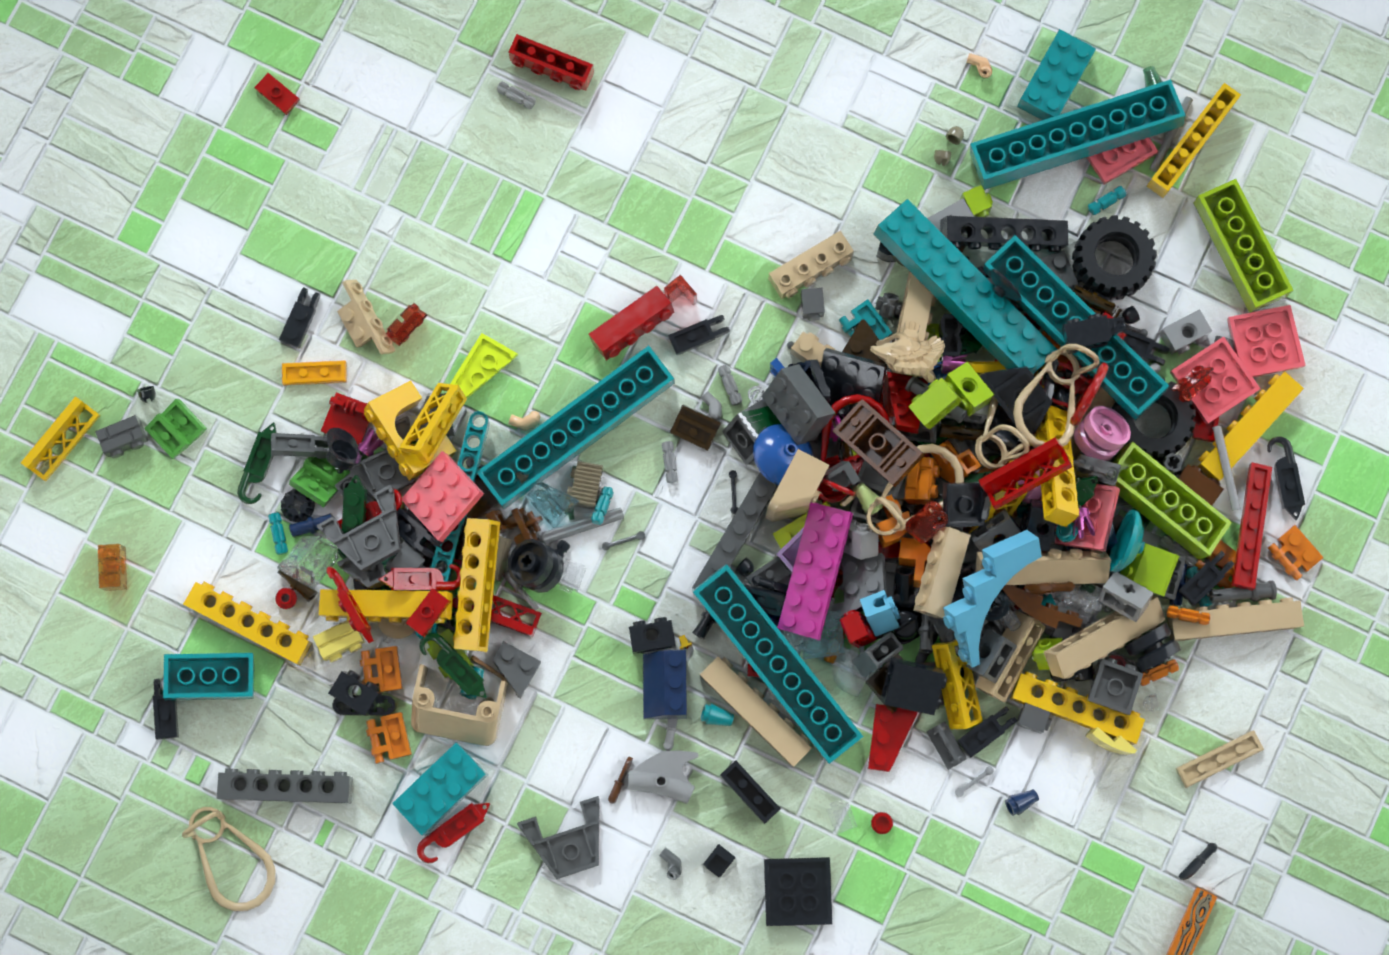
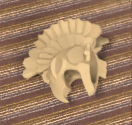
[870,320,945,383]

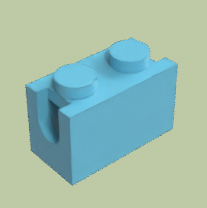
[860,590,901,637]

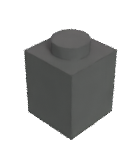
[801,287,825,321]
[1016,703,1052,734]

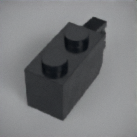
[1062,314,1126,354]

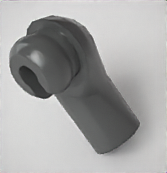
[659,847,682,880]

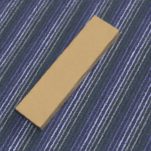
[1175,730,1264,788]

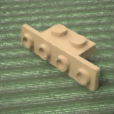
[337,279,395,354]

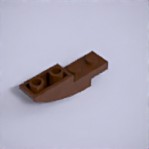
[1002,585,1083,629]

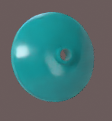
[1109,510,1145,573]

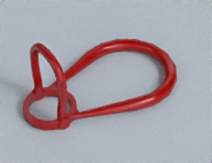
[1039,362,1109,426]
[817,394,890,503]

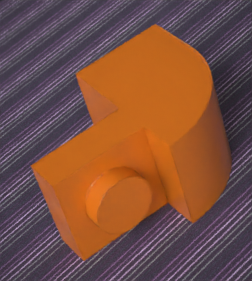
[931,440,982,483]
[875,494,910,548]
[899,537,931,588]

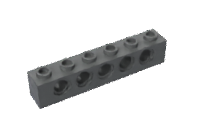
[217,768,353,803]

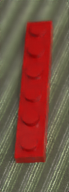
[1231,462,1272,590]

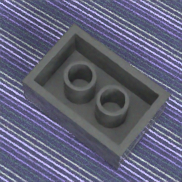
[761,364,835,445]

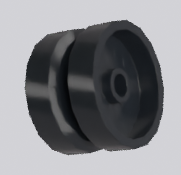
[508,539,564,593]
[1124,623,1182,672]

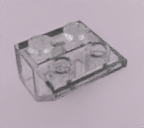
[277,536,338,590]
[1053,584,1103,617]

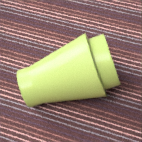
[853,482,883,515]

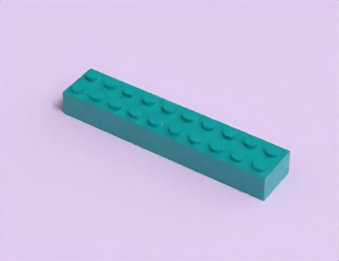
[970,79,1186,190]
[873,199,1058,375]
[983,235,1169,421]
[477,345,675,509]
[692,564,864,764]

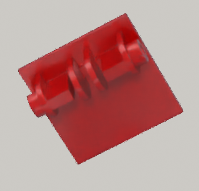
[320,392,370,446]

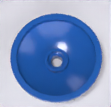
[753,424,814,485]

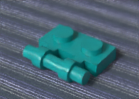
[839,299,892,340]

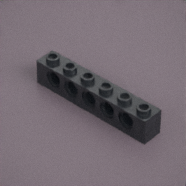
[940,216,1068,252]

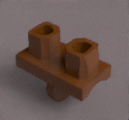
[505,508,543,545]

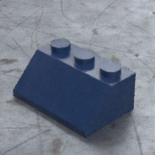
[643,650,687,719]

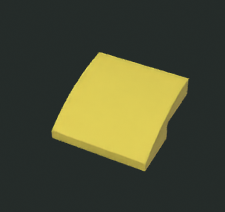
[1085,727,1137,755]

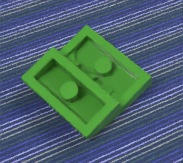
[144,399,207,459]
[289,456,351,508]

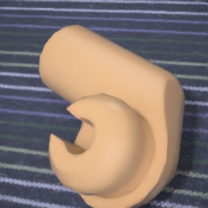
[966,53,992,78]
[508,411,541,430]

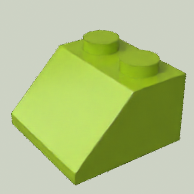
[1120,543,1179,597]

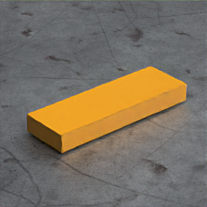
[282,360,347,386]

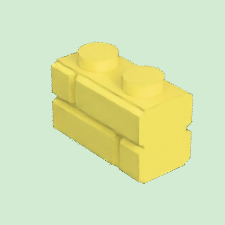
[313,620,365,663]

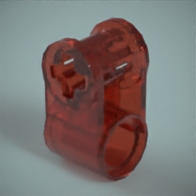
[905,501,948,544]

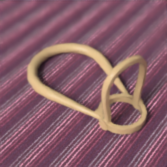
[1013,344,1099,448]
[975,396,1036,470]
[866,444,964,536]
[182,807,275,911]

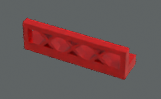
[979,437,1073,510]
[452,588,542,637]

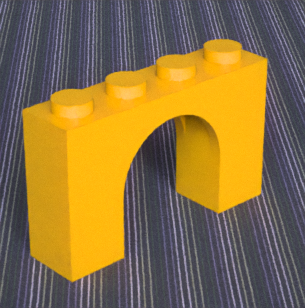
[364,380,456,481]

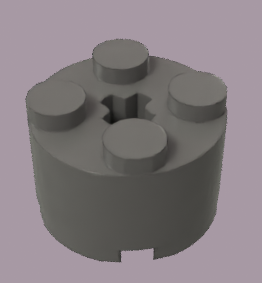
[385,541,434,572]

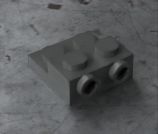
[1087,657,1143,715]

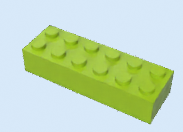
[1193,179,1294,313]
[1104,442,1232,560]

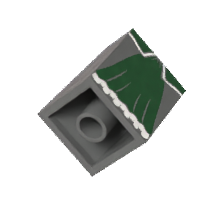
[722,399,781,466]

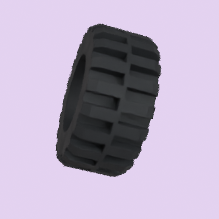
[1072,215,1157,300]
[1112,378,1196,461]

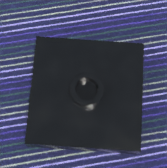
[942,482,986,527]

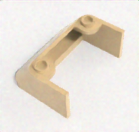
[766,449,829,522]
[411,664,508,746]

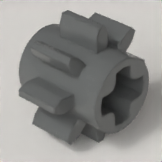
[875,293,902,319]

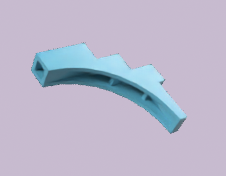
[943,530,1042,668]

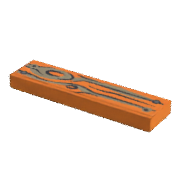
[1166,887,1217,955]

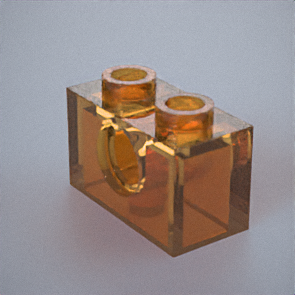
[98,544,127,591]

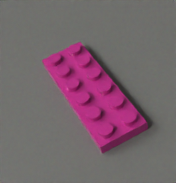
[778,502,853,640]

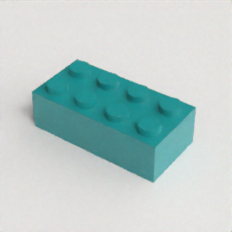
[1017,29,1096,120]
[163,653,254,700]
[392,742,488,836]

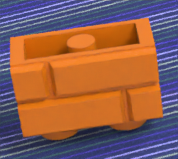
[904,457,940,505]

